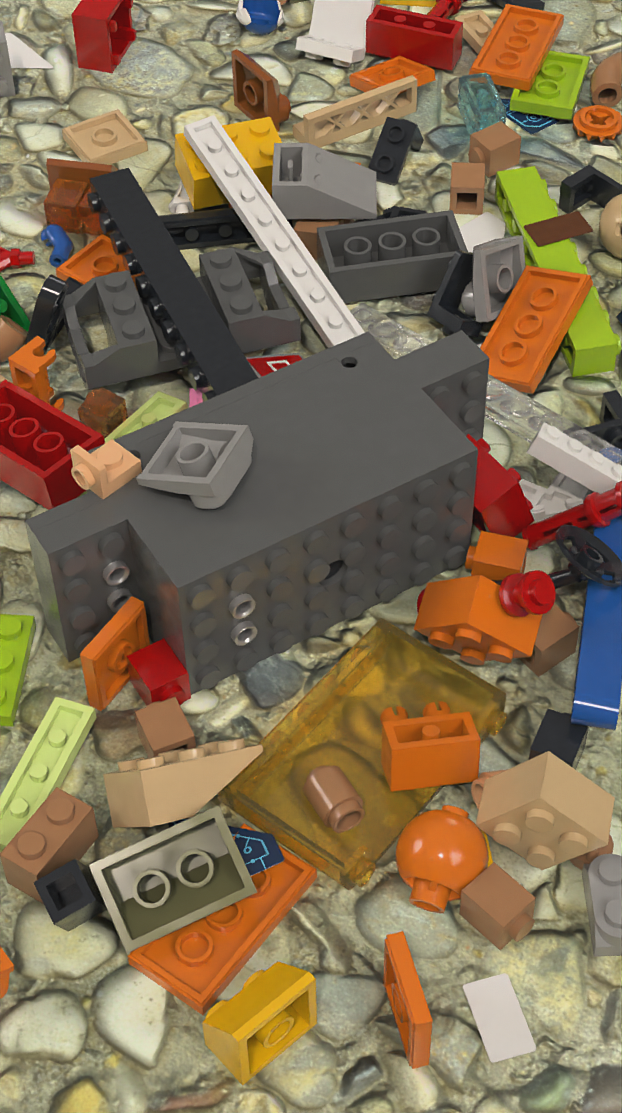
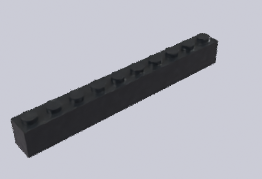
[87,167,258,402]

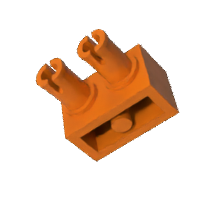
[380,701,481,792]

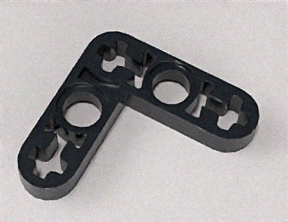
[25,274,84,354]

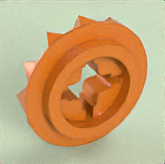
[573,105,622,143]

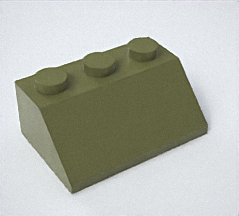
[88,805,257,953]

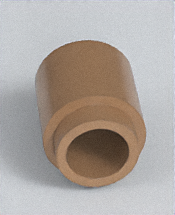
[303,765,365,833]

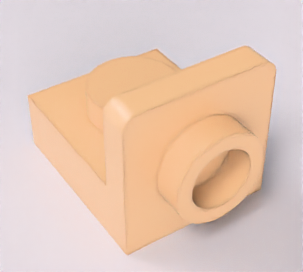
[70,439,142,500]

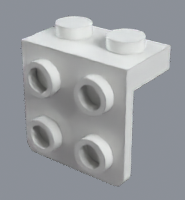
[295,0,374,67]

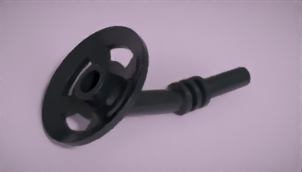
[492,525,622,589]

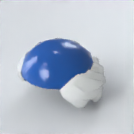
[236,0,284,35]

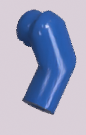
[41,224,73,268]

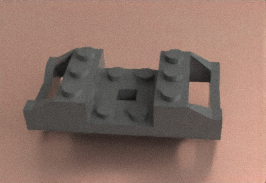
[62,247,301,390]

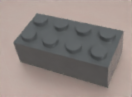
[317,210,468,303]

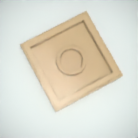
[62,109,148,165]

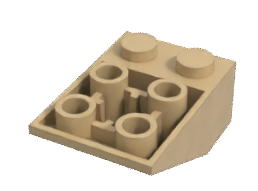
[103,738,263,828]

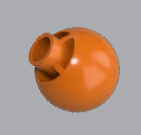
[396,805,489,913]

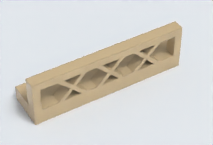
[293,75,417,148]

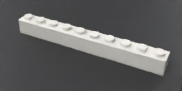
[526,422,622,494]

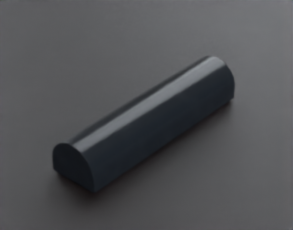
[159,208,293,250]

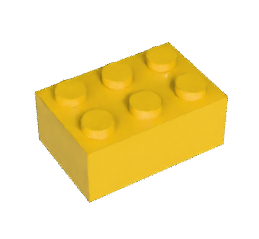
[175,117,282,210]

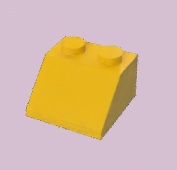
[202,961,317,1085]

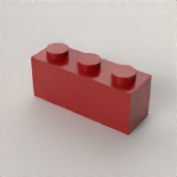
[366,5,463,71]

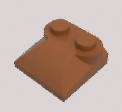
[231,49,291,132]

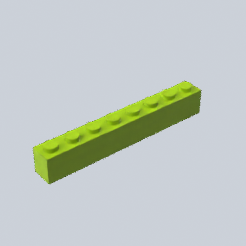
[494,166,621,377]

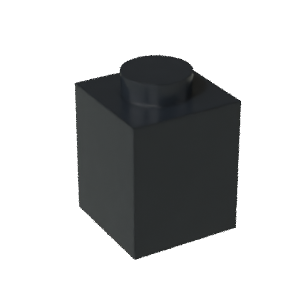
[529,708,589,770]
[33,859,107,932]

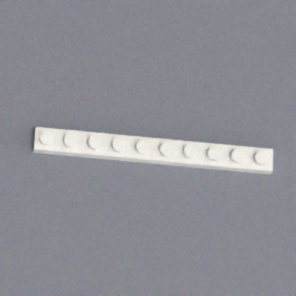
[184,115,365,348]

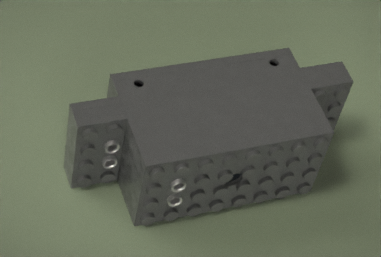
[25,330,490,695]

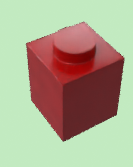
[126,638,191,705]

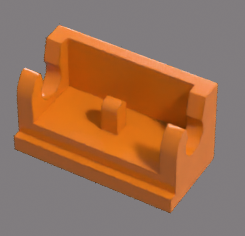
[8,335,64,411]

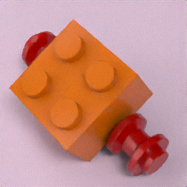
[414,570,556,665]

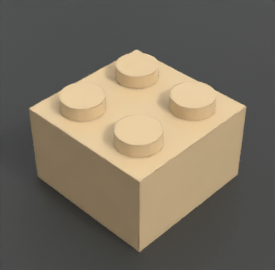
[475,751,615,870]

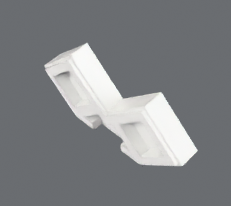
[519,472,594,522]

